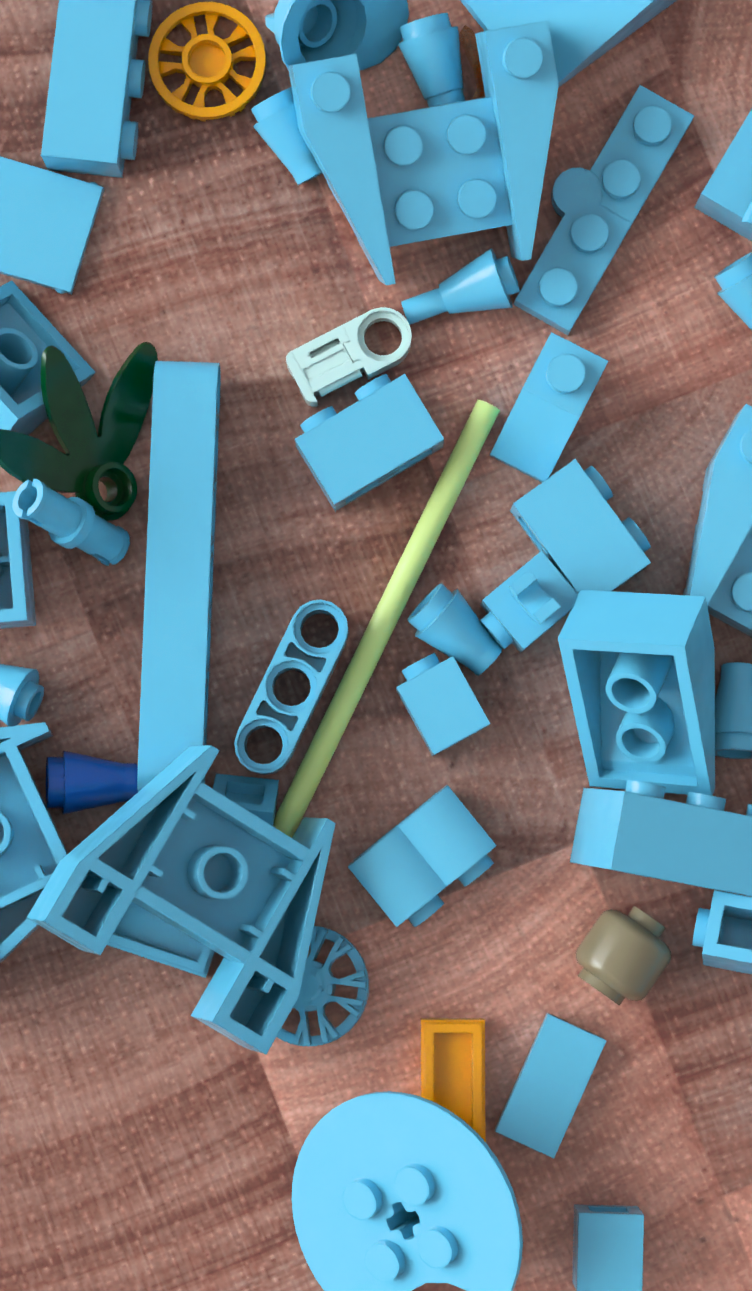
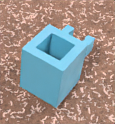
[480,551,578,653]

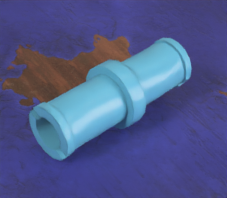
[12,479,130,566]

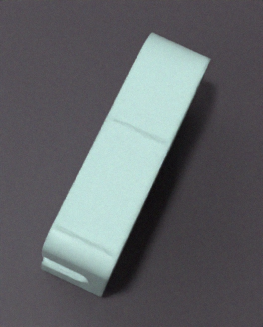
[286,307,412,407]

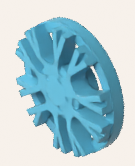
[277,926,369,1046]

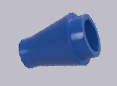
[45,750,138,814]

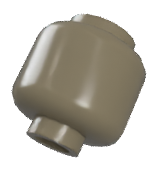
[576,906,672,1006]

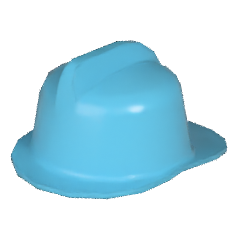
[265,0,409,71]

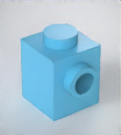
[692,890,752,975]

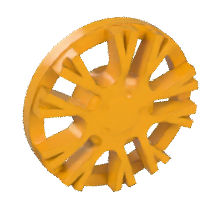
[148,2,266,122]

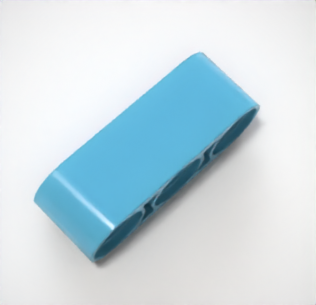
[234,599,349,775]

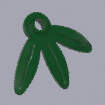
[0,342,158,522]

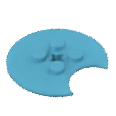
[292,1091,523,1291]

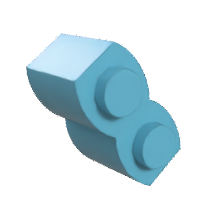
[348,785,497,927]

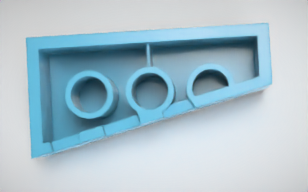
[570,780,752,897]

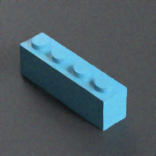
[41,0,152,178]

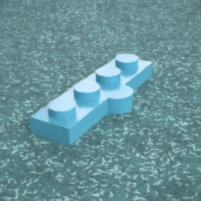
[514,85,694,336]

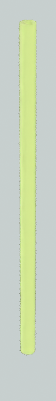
[273,400,500,838]

